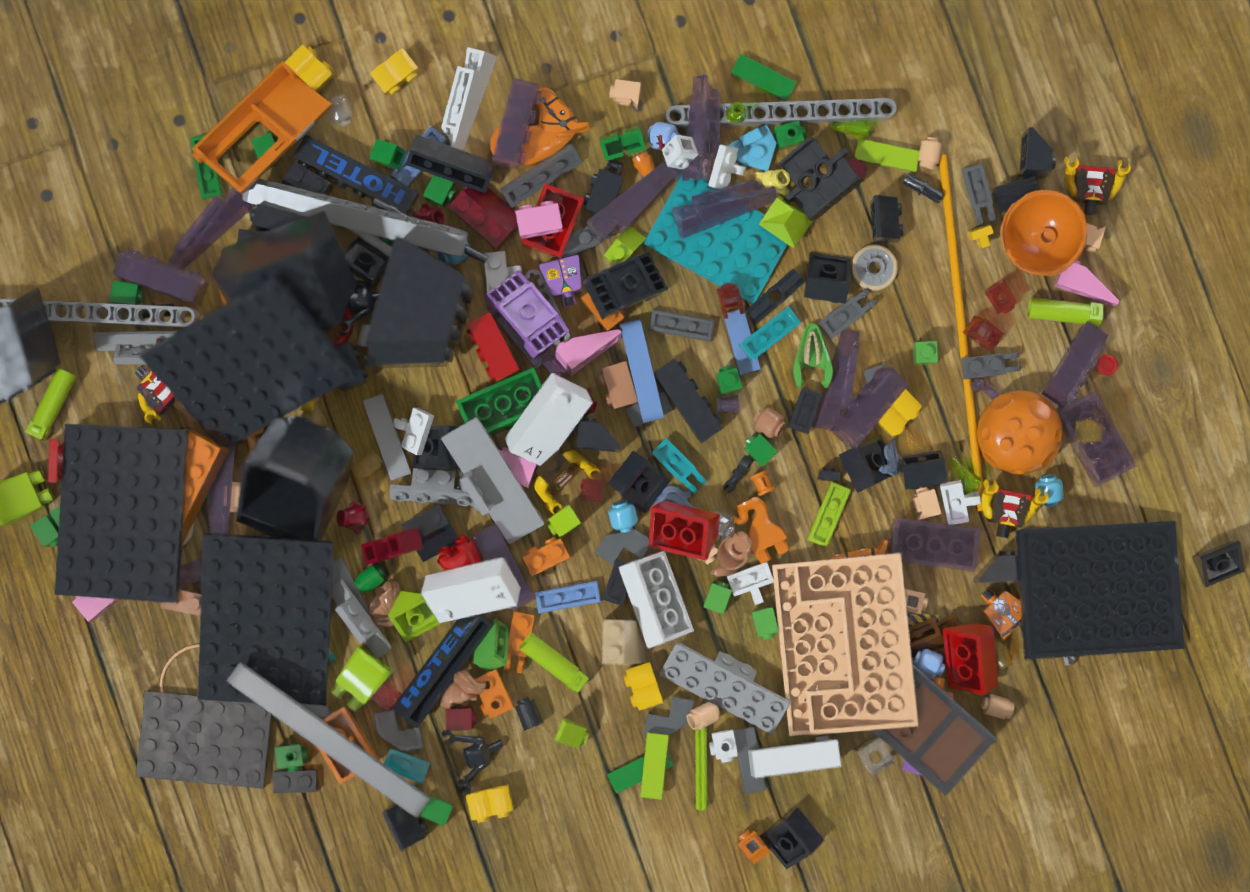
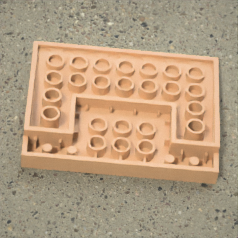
[772,553,918,736]

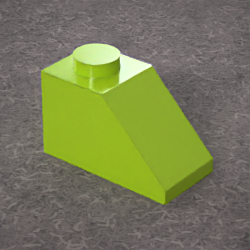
[604,226,646,266]
[547,505,581,537]
[554,718,589,749]

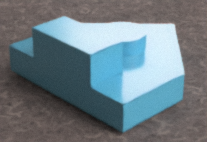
[729,125,776,172]

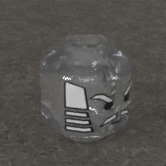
[711,509,736,541]

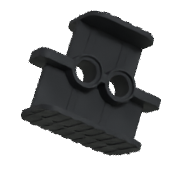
[779,137,862,221]

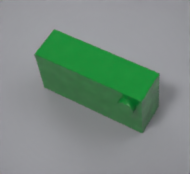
[456,367,542,437]

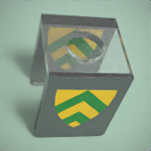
[853,734,895,777]

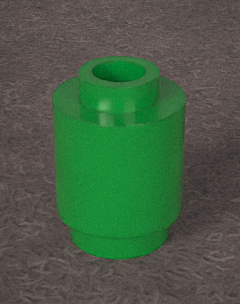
[354,564,386,594]

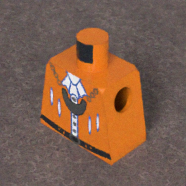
[980,587,1022,640]

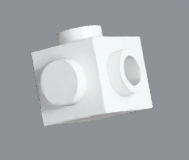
[662,135,698,169]
[709,729,738,762]

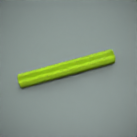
[695,727,708,810]

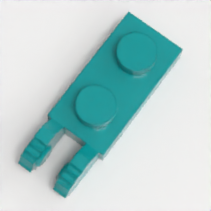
[651,438,707,494]

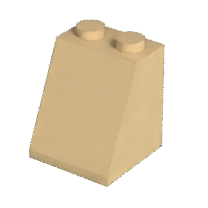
[602,619,646,664]

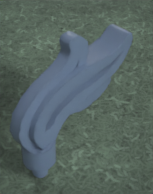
[879,439,903,476]
[653,486,696,508]

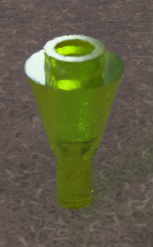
[830,120,870,141]
[949,456,981,492]

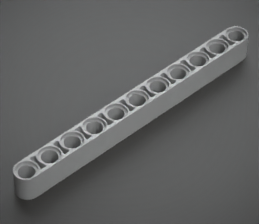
[666,98,897,128]
[242,178,468,256]
[0,299,200,327]
[227,662,431,817]

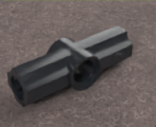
[745,269,805,324]

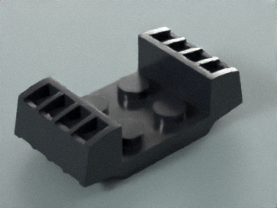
[583,252,668,320]

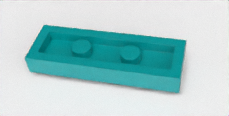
[739,306,801,361]

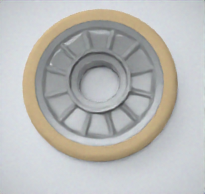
[851,245,898,291]

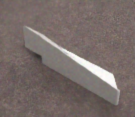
[441,48,497,151]

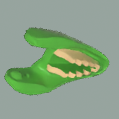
[793,323,833,388]

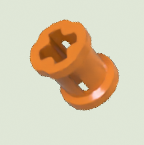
[749,470,775,497]

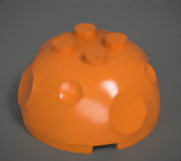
[1001,190,1088,276]
[977,390,1063,475]

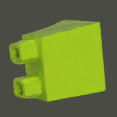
[0,471,55,527]
[331,645,395,711]

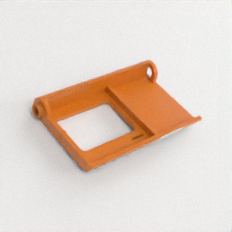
[192,61,333,195]

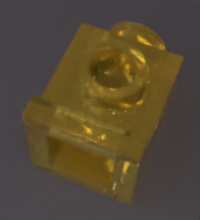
[1075,420,1102,443]

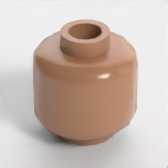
[753,408,786,439]

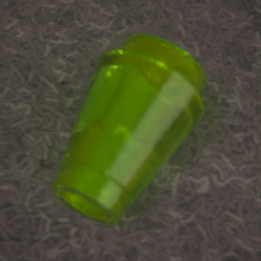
[726,102,747,124]

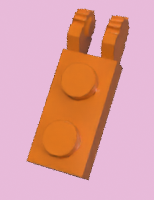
[504,611,535,674]

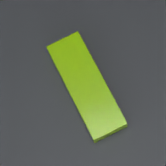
[854,138,919,173]
[807,481,851,548]
[640,732,669,800]

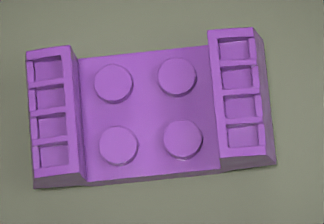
[485,270,569,358]

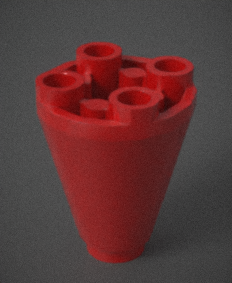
[437,534,482,571]

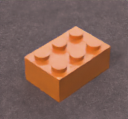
[318,706,380,785]

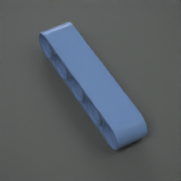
[620,319,664,423]

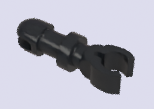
[723,455,753,493]

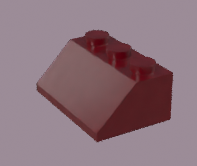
[448,187,519,252]

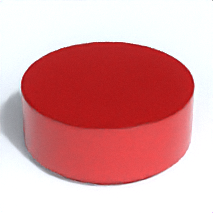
[1096,354,1118,376]

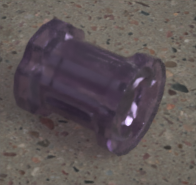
[717,395,739,414]

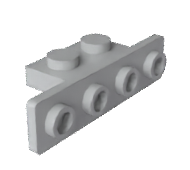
[94,331,178,365]
[389,468,473,506]
[332,580,392,659]

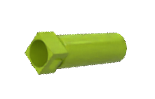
[1027,297,1103,327]
[25,367,77,441]
[519,632,589,692]

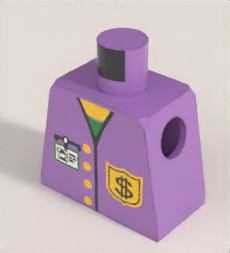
[539,255,582,308]

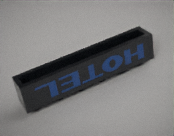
[294,134,419,215]
[392,614,494,728]

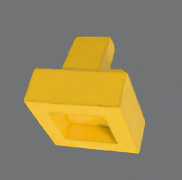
[967,225,993,248]

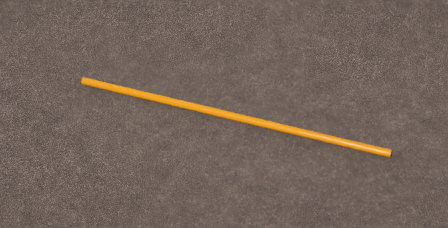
[939,155,984,511]

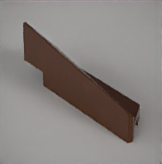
[908,612,961,658]

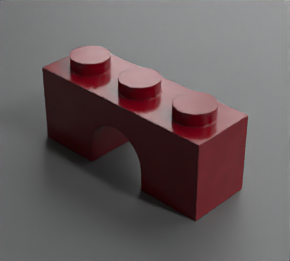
[361,528,423,565]

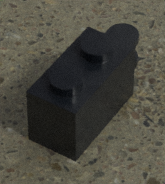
[583,160,623,220]

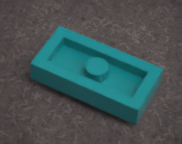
[384,748,430,783]

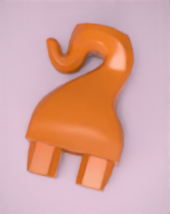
[731,496,789,564]

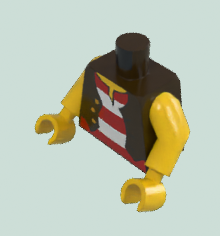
[1064,156,1131,215]
[534,450,600,515]
[980,480,1049,539]

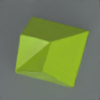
[759,194,813,248]
[388,591,443,642]

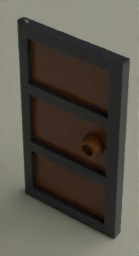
[872,663,997,797]

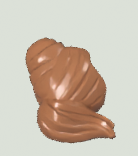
[710,531,752,576]
[369,580,400,627]
[440,670,486,709]

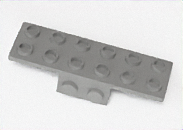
[442,417,545,544]
[660,642,790,734]

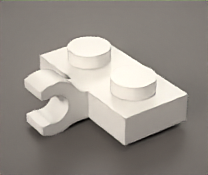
[708,145,746,189]
[484,251,522,293]
[392,408,434,455]
[940,480,981,526]
[727,562,774,605]

